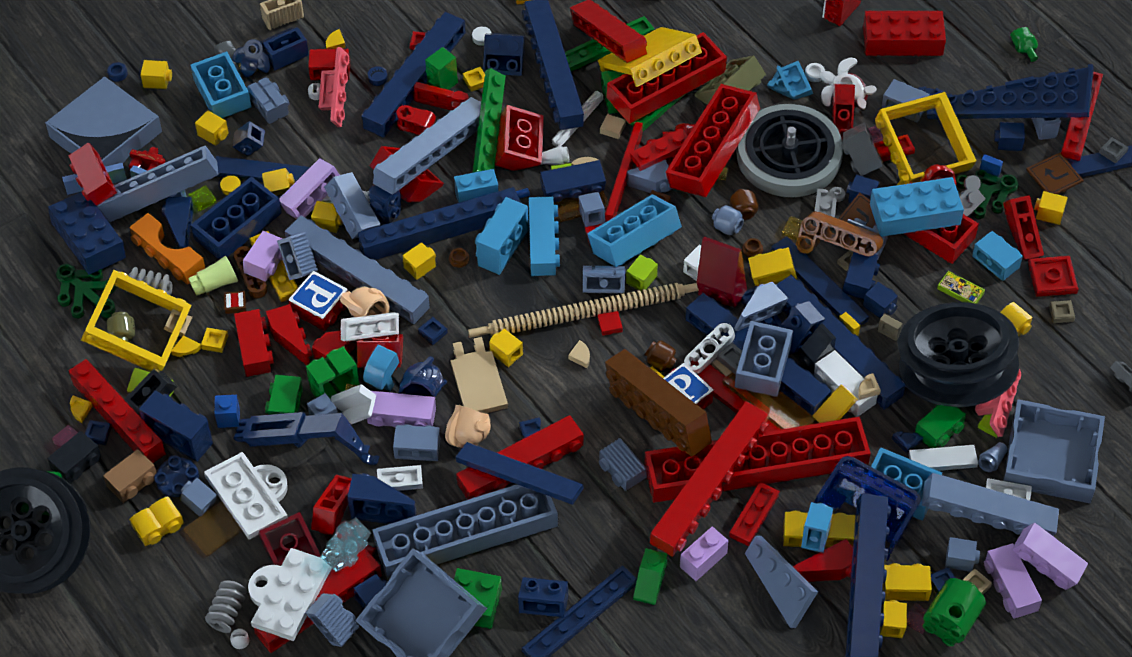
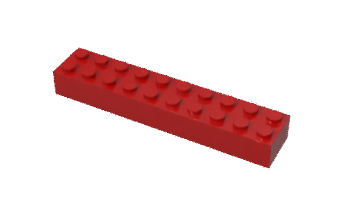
[644,417,871,503]

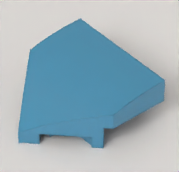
[767,61,813,100]

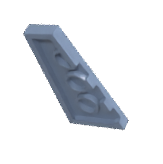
[745,536,818,628]

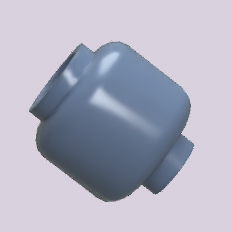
[712,205,744,235]

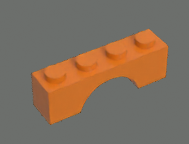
[129,213,205,285]

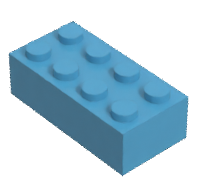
[870,177,964,237]
[587,194,682,267]

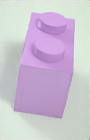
[243,231,283,281]
[680,527,728,581]

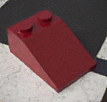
[696,237,747,308]
[258,512,322,566]

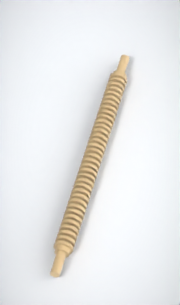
[468,283,699,338]

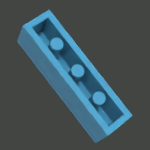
[529,197,560,276]

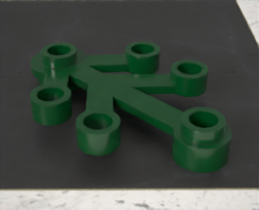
[956,169,1018,219]
[56,264,117,319]

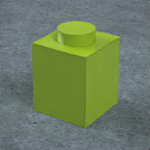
[626,255,658,292]

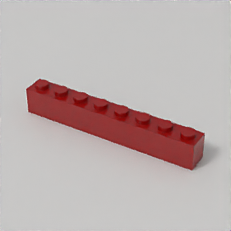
[650,401,769,557]

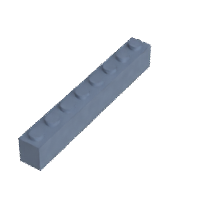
[373,97,481,195]
[285,216,430,324]

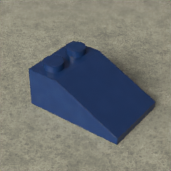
[348,473,417,524]

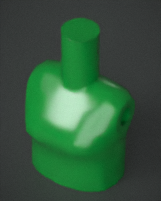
[1010,27,1038,62]

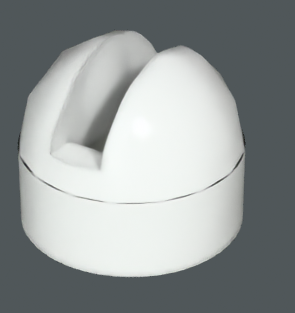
[308,83,320,100]
[230,629,250,649]

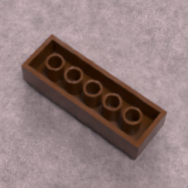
[605,349,712,457]

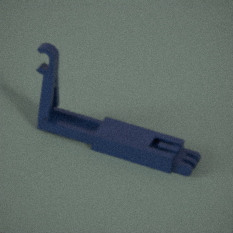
[233,412,380,465]

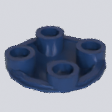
[154,455,199,497]

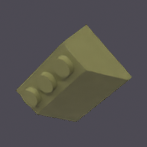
[694,55,766,105]

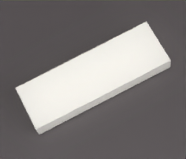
[341,312,399,341]
[909,445,978,471]

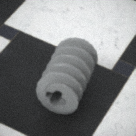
[125,267,172,295]
[205,581,248,633]

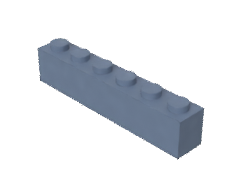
[97,145,219,222]
[922,473,1059,536]

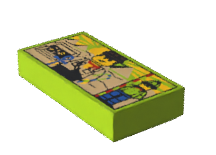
[937,271,985,304]

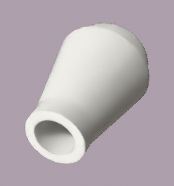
[541,145,570,165]

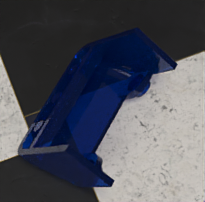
[814,456,921,562]

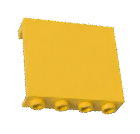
[597,27,702,87]

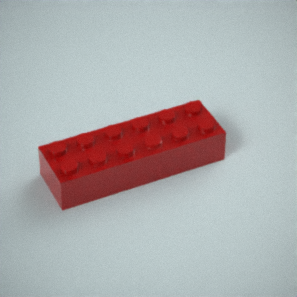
[606,32,727,124]
[666,84,760,197]

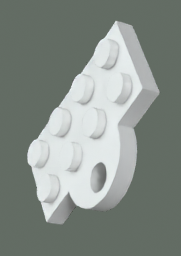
[204,452,288,540]
[248,548,333,641]

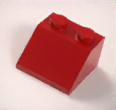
[357,334,403,370]

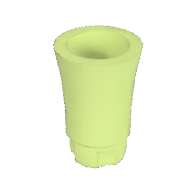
[188,256,238,296]

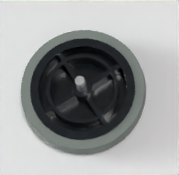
[736,104,843,197]

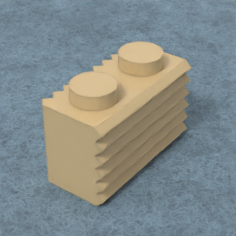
[260,0,304,30]

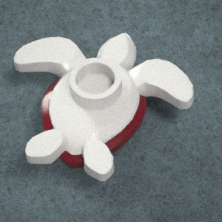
[819,58,877,110]

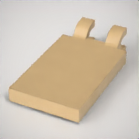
[450,337,508,413]

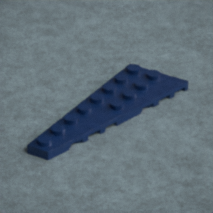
[927,64,1094,119]

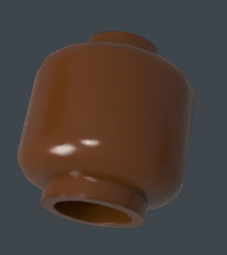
[730,189,758,220]
[644,340,677,372]

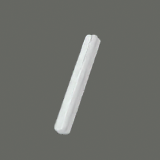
[552,91,603,147]

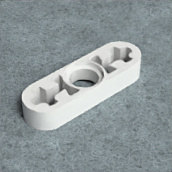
[684,323,735,374]

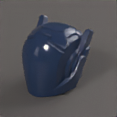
[398,356,447,397]

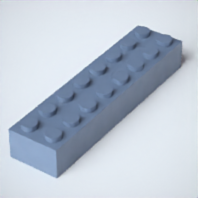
[372,485,558,580]

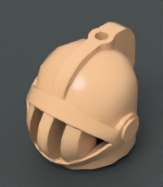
[340,286,390,317]
[445,405,491,448]

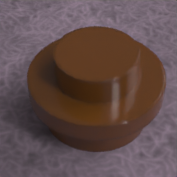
[742,238,763,258]
[449,248,470,268]

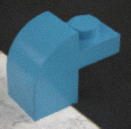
[363,344,399,392]

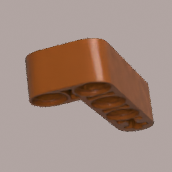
[796,211,883,256]

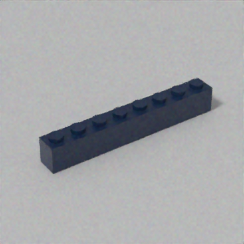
[522,0,584,130]
[362,12,466,138]
[358,187,521,260]
[776,275,905,410]
[686,293,832,418]
[845,493,891,657]

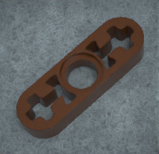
[234,246,267,299]

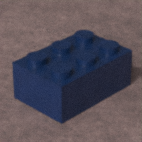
[139,391,213,462]

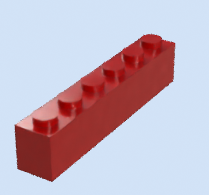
[569,0,647,63]
[68,359,166,463]
[456,415,584,500]
[253,547,382,653]

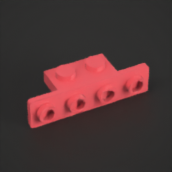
[318,47,349,127]
[975,369,1021,437]

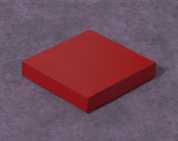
[1028,256,1078,297]

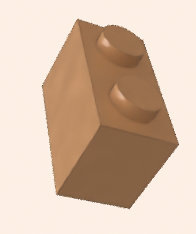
[103,449,157,503]

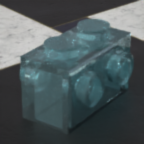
[320,517,371,572]

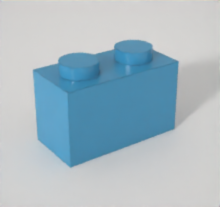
[454,169,498,203]
[972,231,1023,281]
[801,502,833,553]

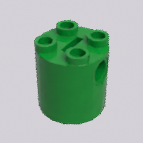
[923,578,986,646]

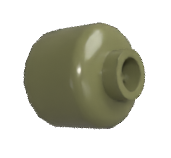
[107,312,135,342]

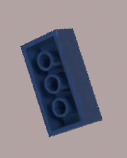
[191,177,282,260]
[48,192,126,275]

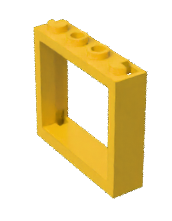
[875,92,976,184]
[81,270,192,371]

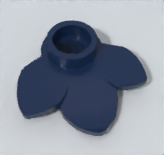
[233,39,270,78]

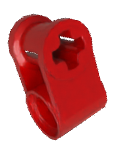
[397,105,436,135]

